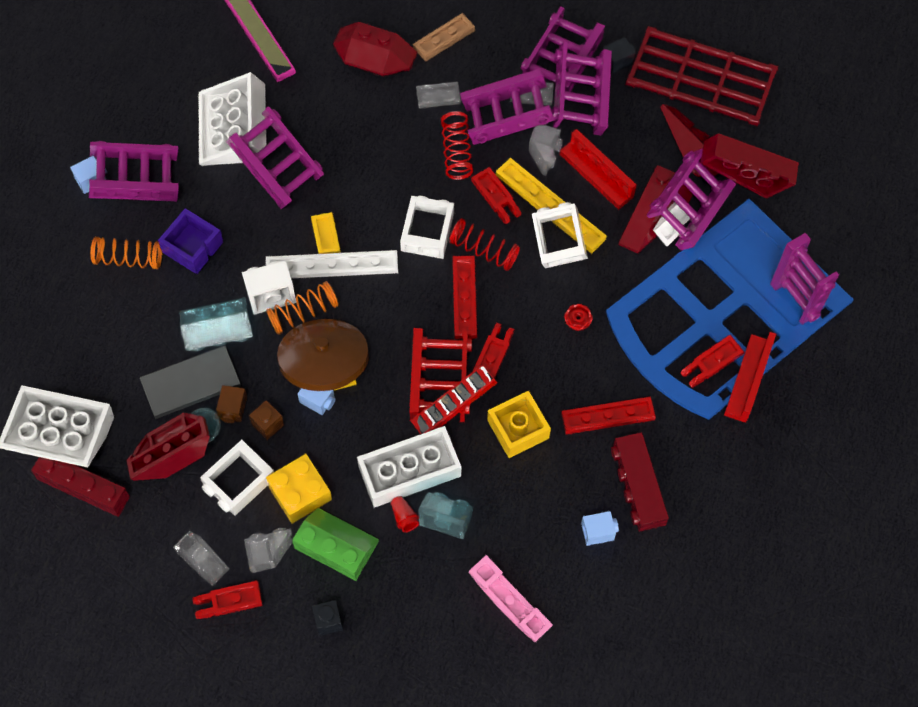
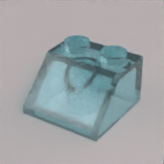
[418,492,473,539]

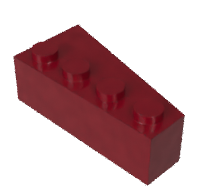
[701,133,799,199]

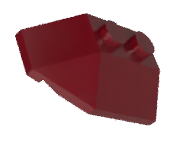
[333,22,417,76]
[127,412,210,481]

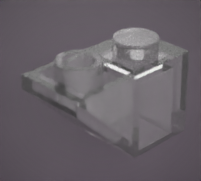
[529,125,563,175]
[244,528,293,573]
[173,531,229,586]

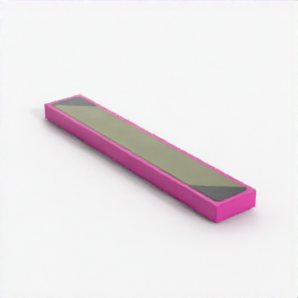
[225,0,296,82]

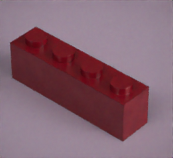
[611,432,669,532]
[31,457,130,517]

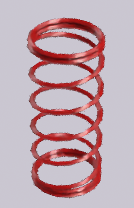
[441,111,473,180]
[449,218,520,271]

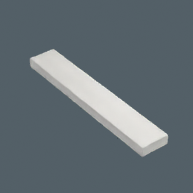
[266,250,398,278]

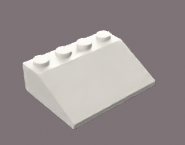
[199,72,266,166]
[0,385,114,467]

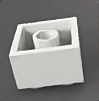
[242,261,296,315]

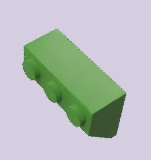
[292,508,379,581]

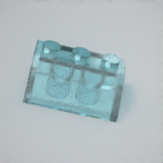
[180,298,253,351]

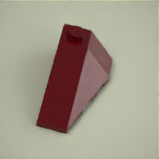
[661,104,719,177]
[618,165,693,253]

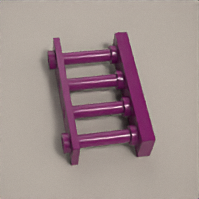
[521,7,605,92]
[552,42,612,136]
[460,68,555,145]
[226,106,324,209]
[89,141,178,201]
[646,149,736,250]
[770,233,839,325]

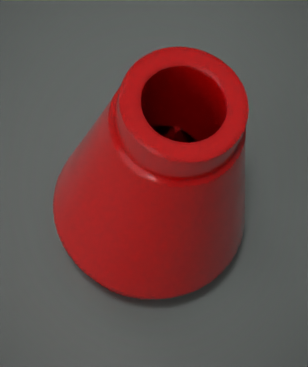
[390,496,419,532]

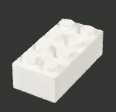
[357,426,461,508]

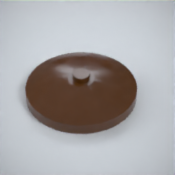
[277,319,369,391]

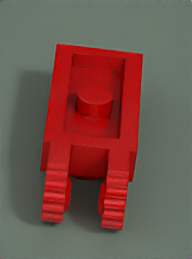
[471,167,521,224]
[473,323,514,379]
[680,335,744,388]
[193,581,263,619]

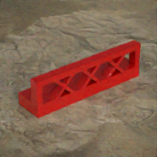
[560,129,636,210]
[724,332,776,423]

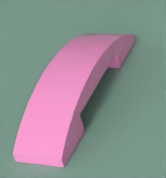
[469,555,553,642]

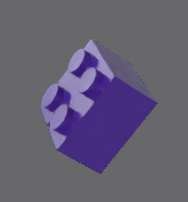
[158,208,223,274]

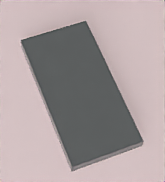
[140,346,241,419]

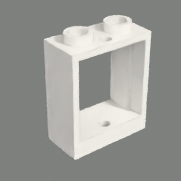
[400,196,454,259]
[532,202,588,268]
[200,440,274,515]

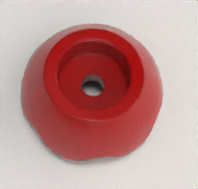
[564,304,593,331]

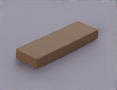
[413,13,475,62]

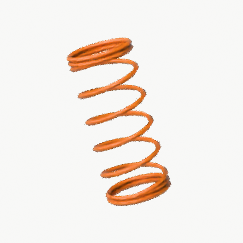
[91,236,162,269]
[266,281,338,334]

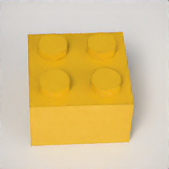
[487,391,551,458]
[266,454,332,524]

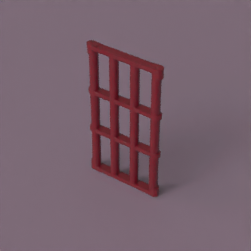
[626,26,778,126]

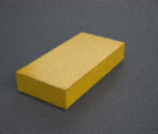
[311,212,341,254]

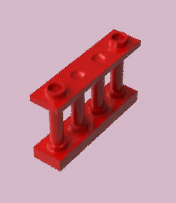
[409,328,472,422]

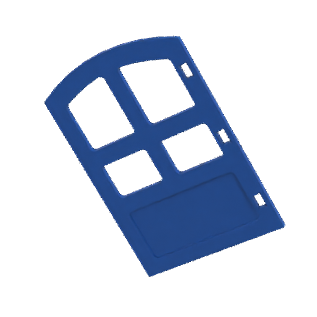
[606,199,854,420]

